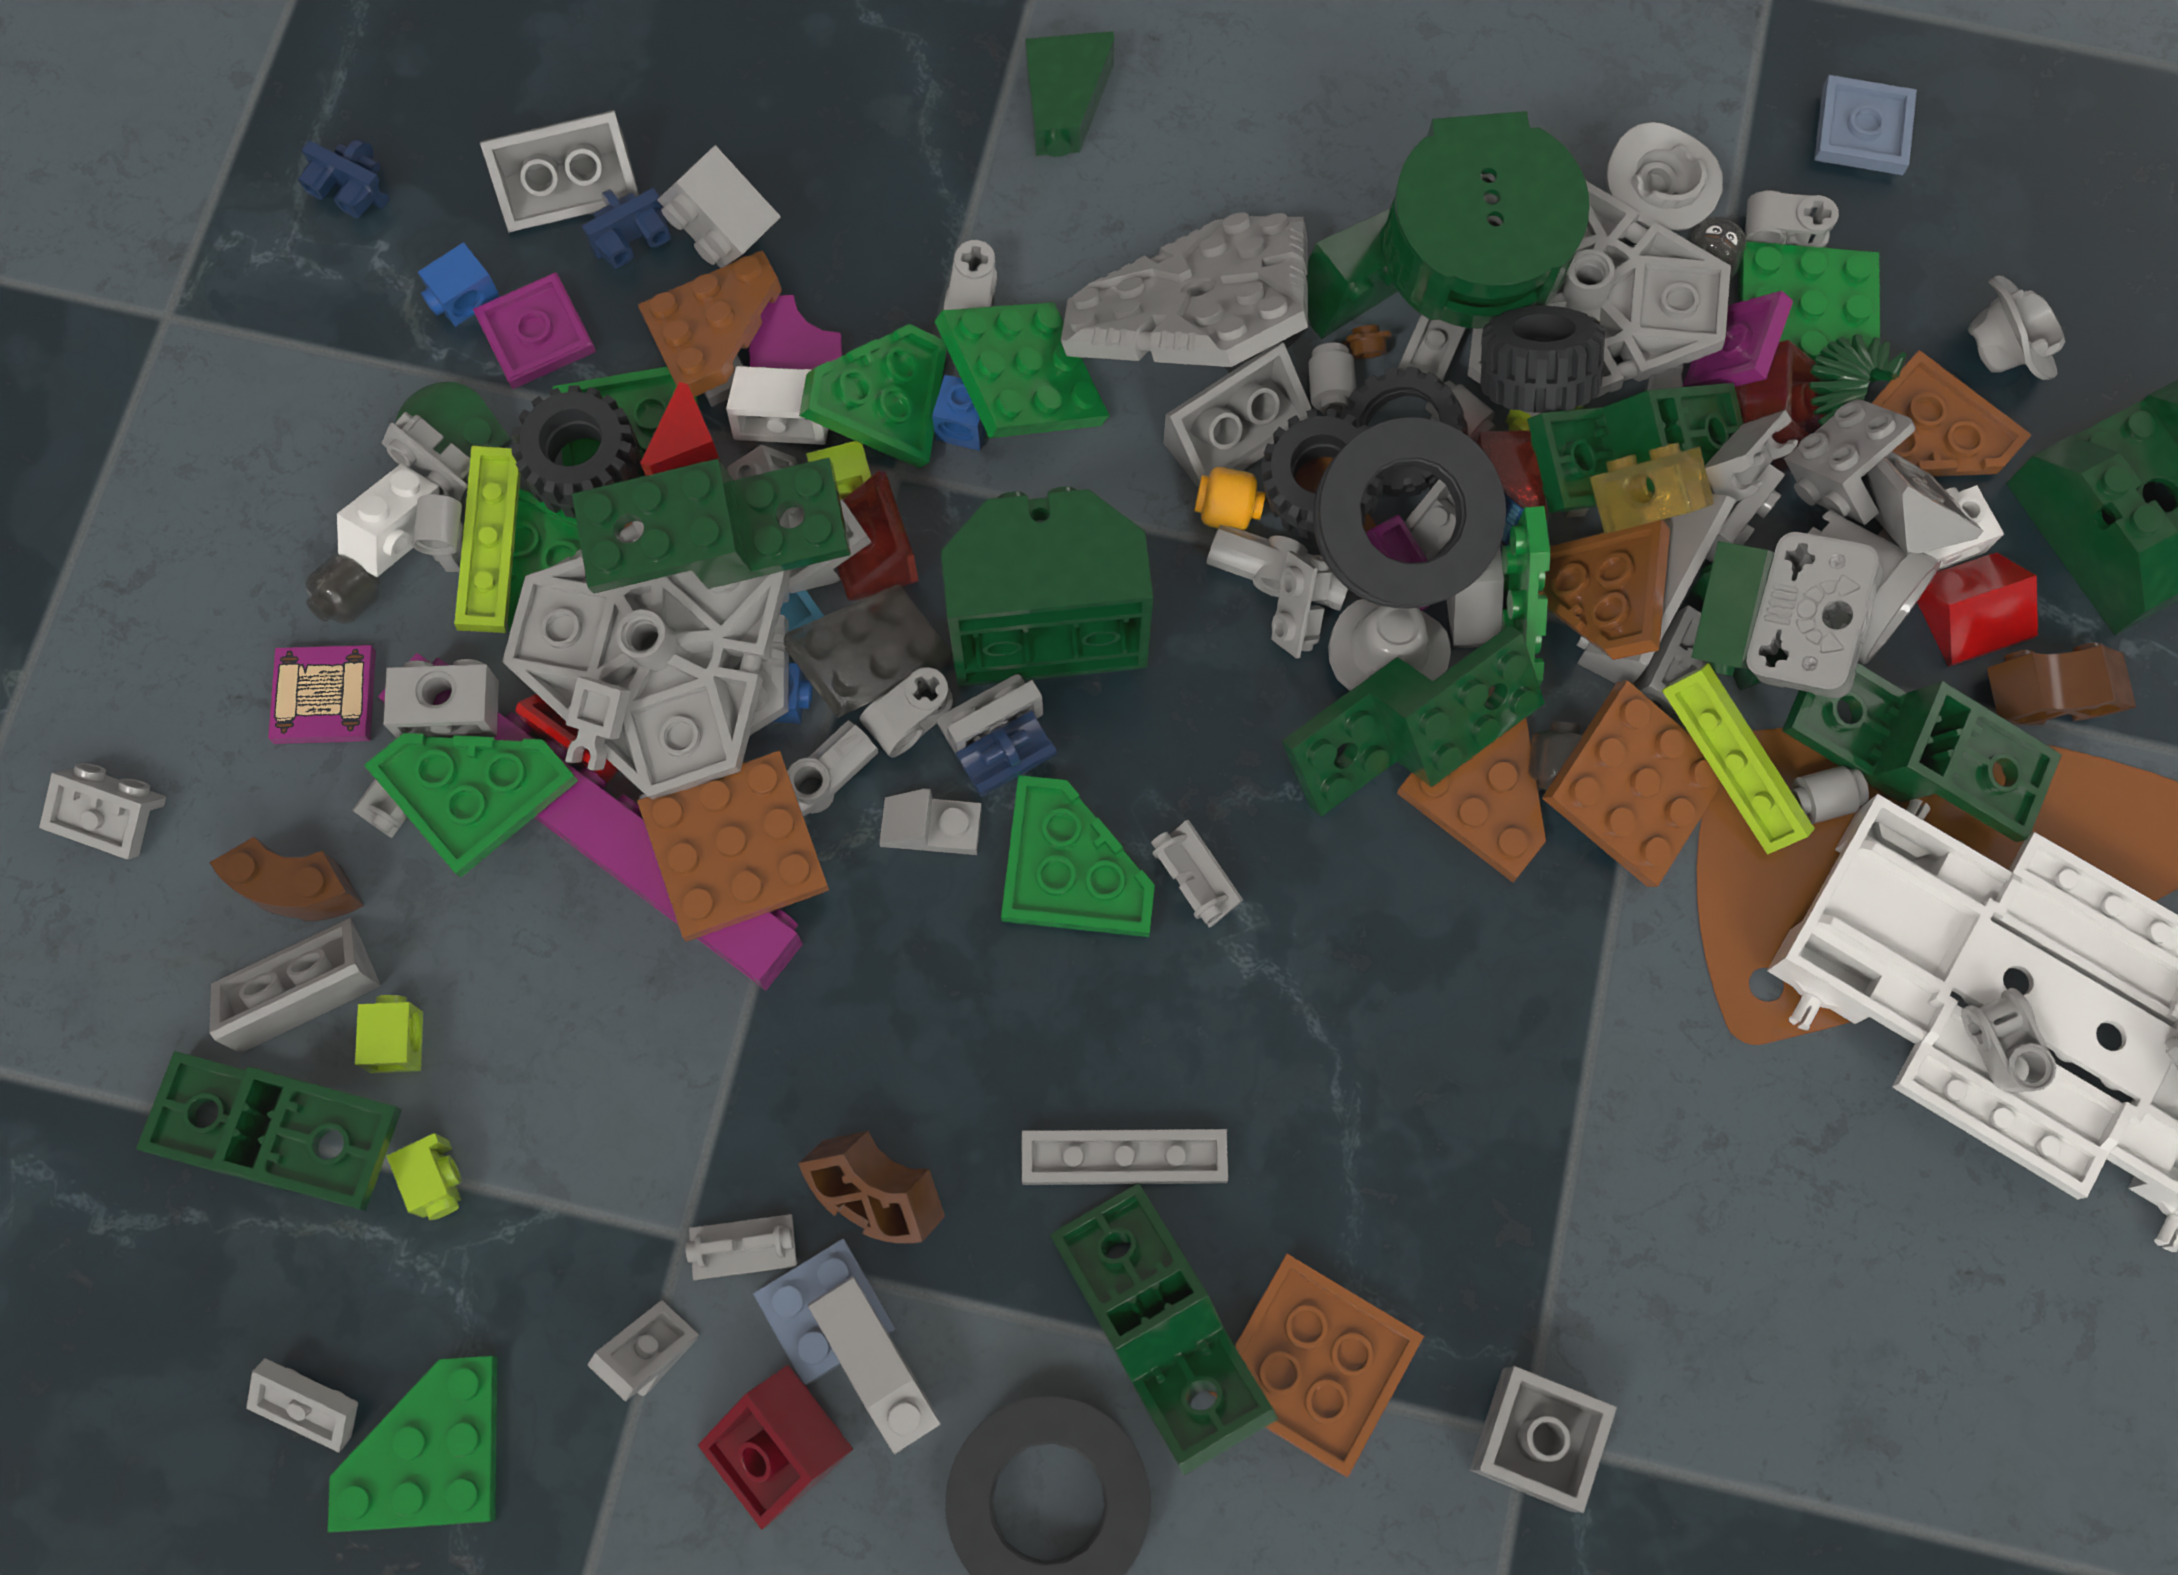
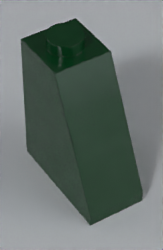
[1025,31,1114,157]
[1691,541,1775,676]

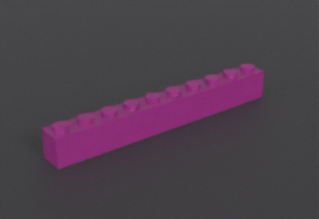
[378,652,803,990]

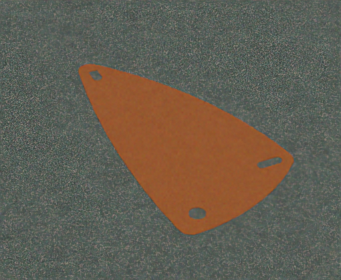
[1696,728,2178,1045]

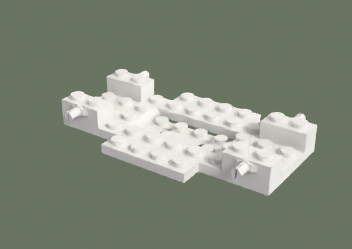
[1767,794,2178,1252]

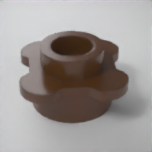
[1342,325,1392,360]

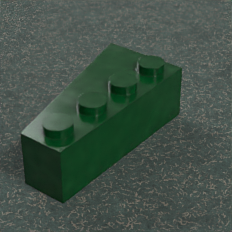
[1306,208,1398,339]

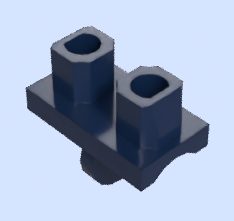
[298,139,390,219]
[582,187,671,269]
[956,711,1057,797]

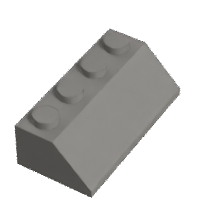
[1576,489,1736,684]

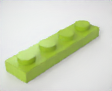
[454,446,521,633]
[1662,663,1815,855]

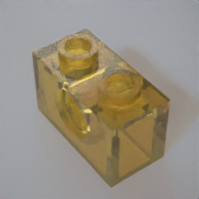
[1590,442,1714,534]

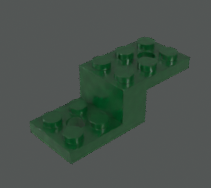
[1527,383,1743,513]
[572,457,851,594]
[1282,625,1545,817]
[1782,663,2062,842]
[136,1051,402,1211]
[1049,1183,1278,1475]

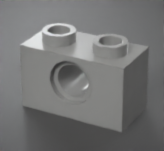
[384,659,499,738]

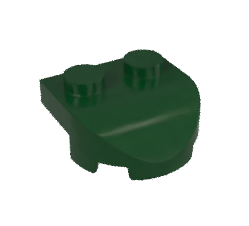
[396,382,511,458]

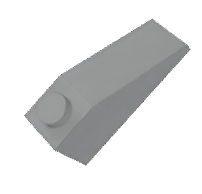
[808,1276,940,1454]

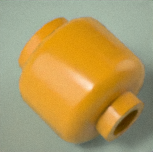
[1194,466,1265,531]

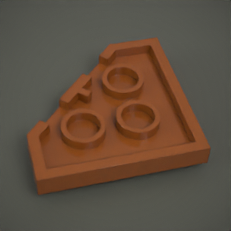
[638,250,782,397]
[1871,350,2031,476]
[1538,518,1670,660]
[1397,686,1546,883]

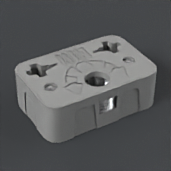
[1746,532,1883,698]

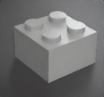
[657,145,781,268]
[1469,1366,1617,1513]

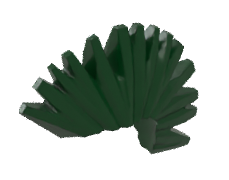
[1809,335,1907,426]

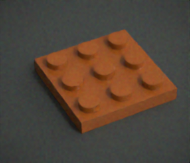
[1542,680,1722,887]
[637,750,829,942]
[1208,1254,1424,1478]

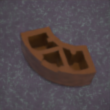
[1987,643,2136,725]
[209,836,364,921]
[798,1131,945,1243]

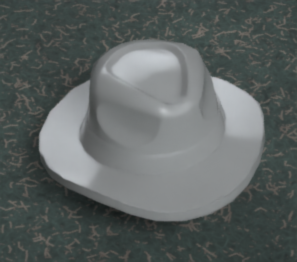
[1605,122,1722,232]
[1968,276,2065,380]
[1328,599,1451,691]

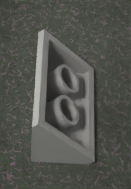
[480,110,639,232]
[1163,342,1312,487]
[1861,451,1984,555]
[209,918,381,1053]

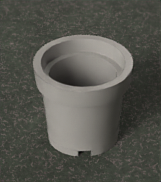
[1793,510,1941,666]

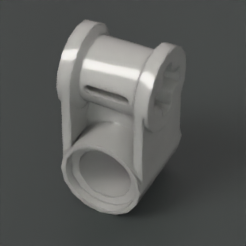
[1745,191,1839,248]
[944,240,997,310]
[860,667,953,758]
[1961,988,2056,1092]

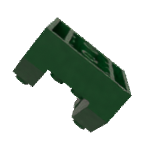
[2006,379,2178,636]
[941,486,1153,687]

